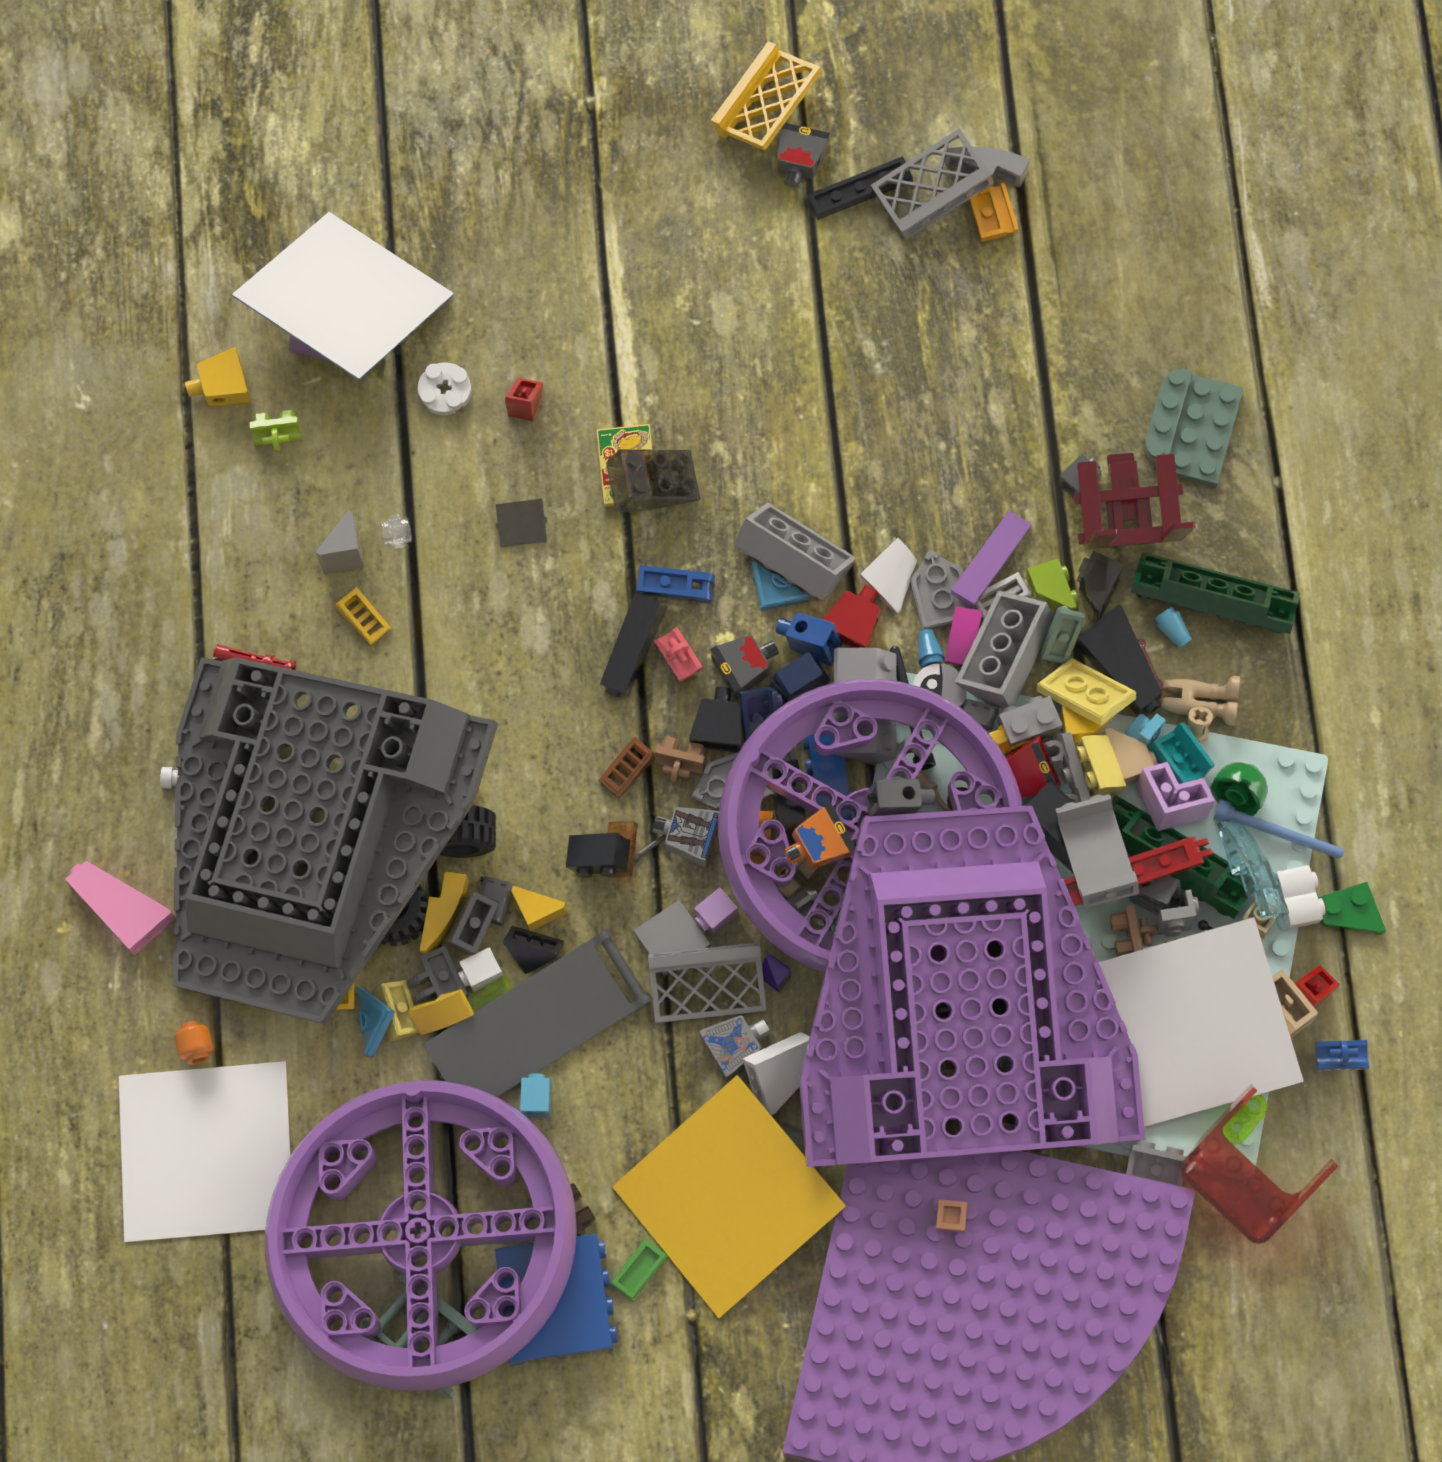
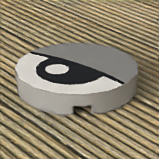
[913,663,967,708]

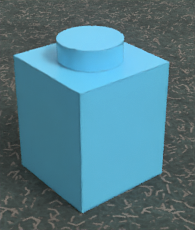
[520,1073,552,1117]

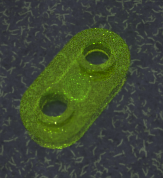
[1221,1094,1268,1144]

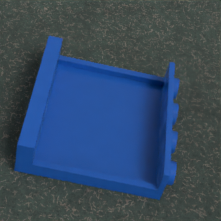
[495,1233,618,1366]

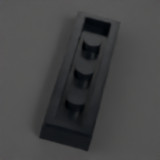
[807,156,913,220]

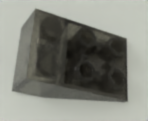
[606,449,701,512]

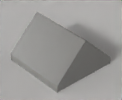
[316,510,364,573]

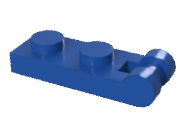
[636,565,715,603]

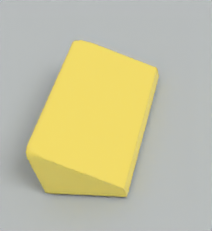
[374,980,420,1042]

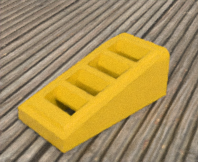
[335,587,391,646]

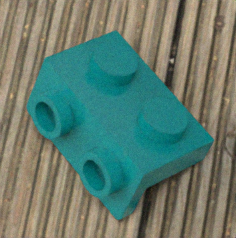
[1148,722,1215,784]

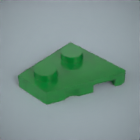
[1318,882,1386,935]

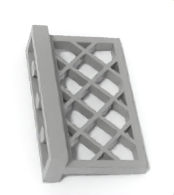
[871,128,994,240]
[648,942,767,1023]

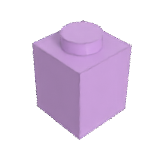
[694,887,739,935]

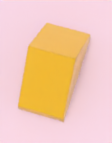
[511,886,567,931]

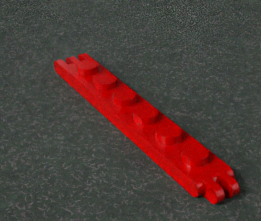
[1064,836,1213,907]

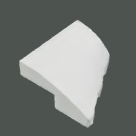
[860,538,917,615]

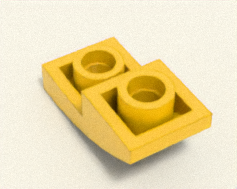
[409,989,474,1035]

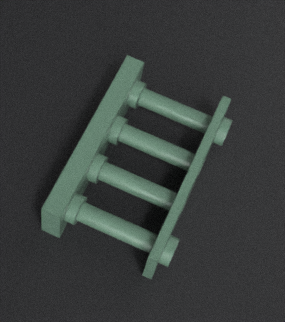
[361,1273,478,1398]

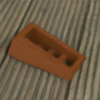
[598,737,655,798]

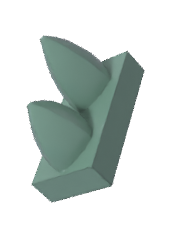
[1039,606,1086,664]

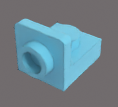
[1125,713,1165,749]

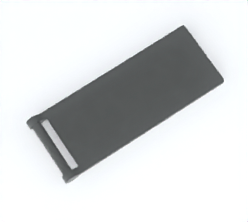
[424,929,653,1097]

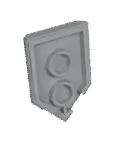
[910,549,973,630]
[691,752,774,810]

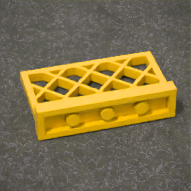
[711,41,822,151]

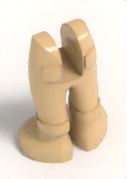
[1160,676,1240,726]

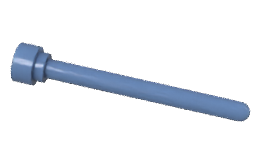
[1213,799,1344,858]

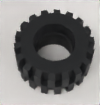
[440,805,496,858]
[380,884,428,946]

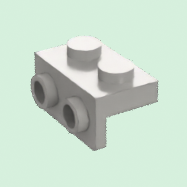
[998,696,1063,747]
[1155,890,1199,937]
[1126,1140,1189,1187]

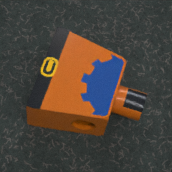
[784,802,856,869]

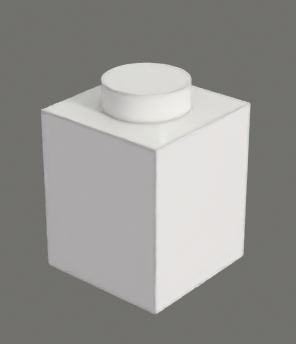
[458,947,504,992]

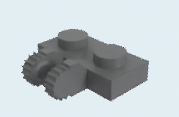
[407,945,469,1003]

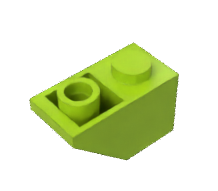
[1026,558,1079,611]

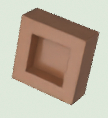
[936,1199,967,1233]

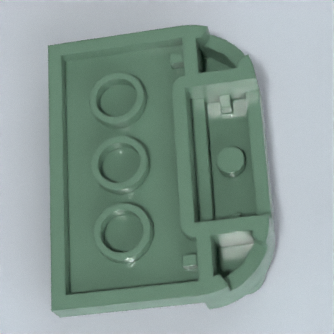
[1144,369,1244,487]

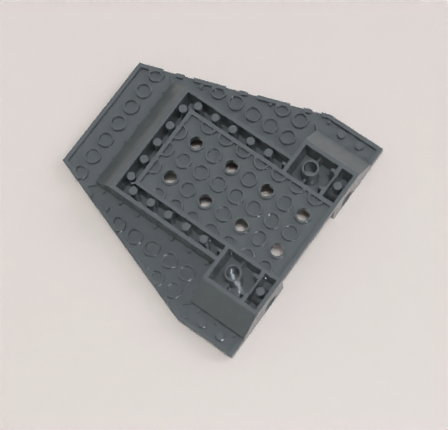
[173,657,498,1025]

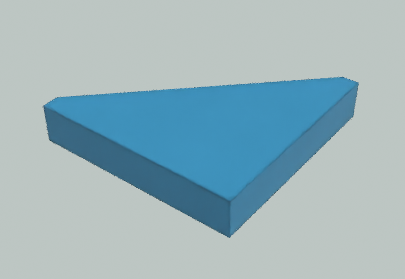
[751,561,810,611]
[355,986,395,1057]

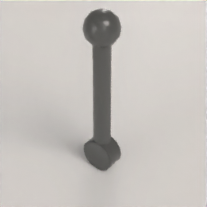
[630,835,667,862]

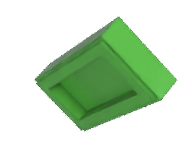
[610,1238,668,1302]

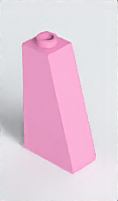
[65,861,176,956]

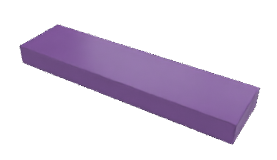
[950,511,1032,608]

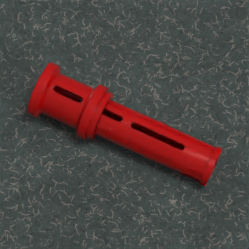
[213,644,297,670]

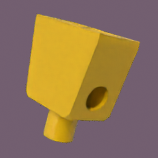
[185,347,251,407]

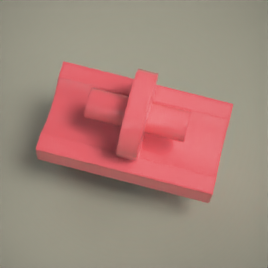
[654,628,703,683]

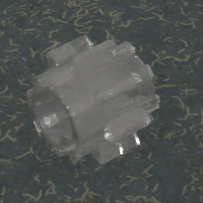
[382,514,412,549]

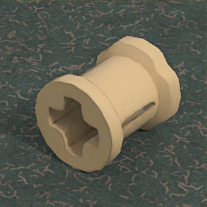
[1187,706,1213,743]

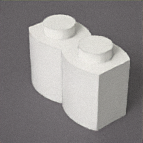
[1273,865,1325,930]

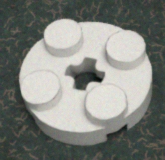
[418,363,472,416]

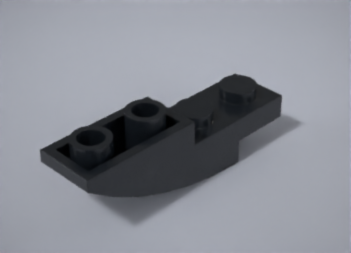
[769,747,806,847]

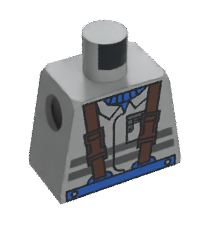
[652,807,719,868]

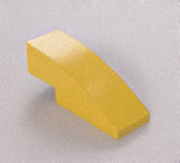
[420,872,469,955]

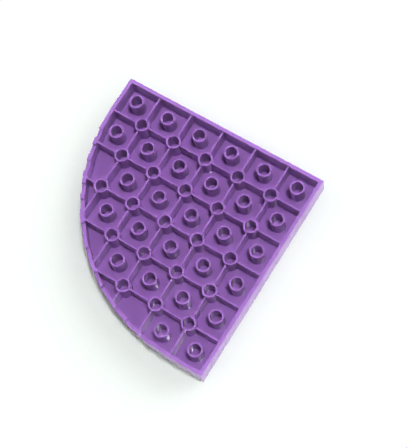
[783,1151,1195,1462]

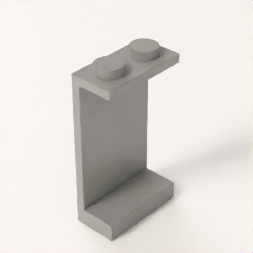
[1056,794,1139,909]

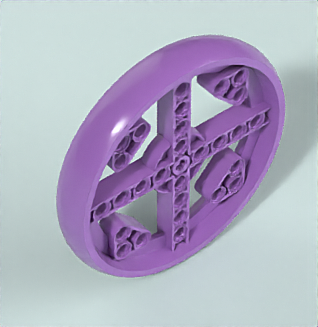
[718,679,1023,973]
[265,1080,577,1391]

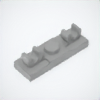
[1045,732,1090,803]

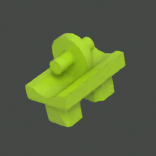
[250,410,302,452]

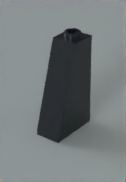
[600,593,668,698]
[1076,604,1162,716]

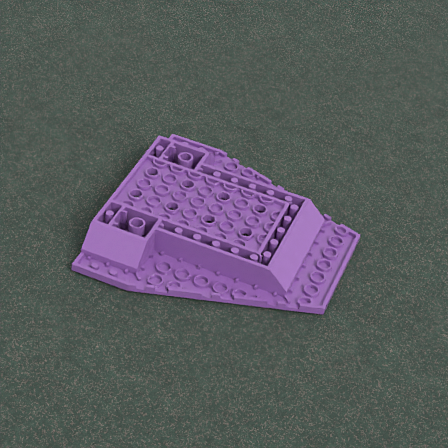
[799,806,1145,1167]

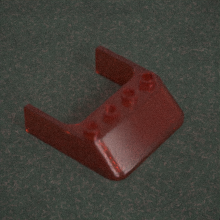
[1180,1084,1338,1244]

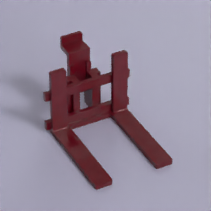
[1074,453,1196,550]

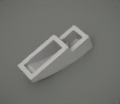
[945,147,1030,188]

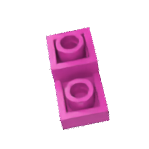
[945,606,983,666]

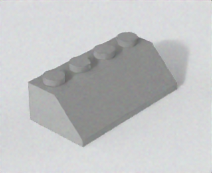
[733,502,857,601]
[955,590,1054,709]
[833,648,896,765]

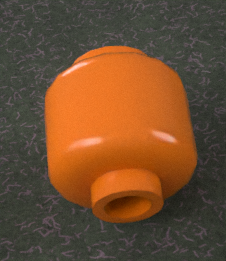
[174,1021,214,1065]

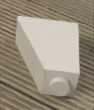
[743,1032,810,1115]

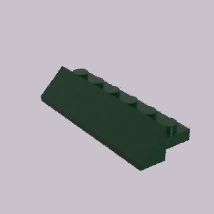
[1131,552,1300,634]
[1112,795,1259,919]

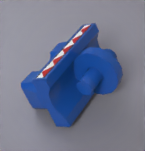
[1315,1040,1369,1071]

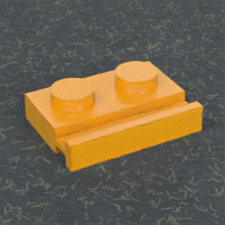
[969,183,1019,242]

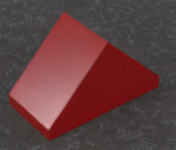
[505,378,543,421]
[1295,965,1340,1009]

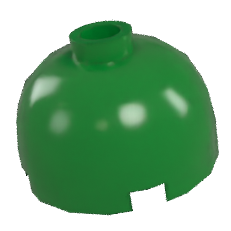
[1210,762,1268,816]

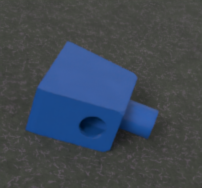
[776,612,842,667]

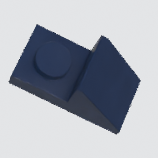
[773,653,831,697]

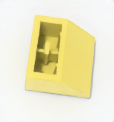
[1076,735,1127,798]

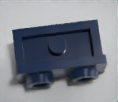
[739,687,783,743]

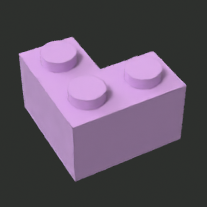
[1136,762,1215,831]

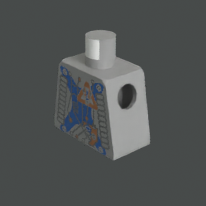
[699,1016,771,1082]

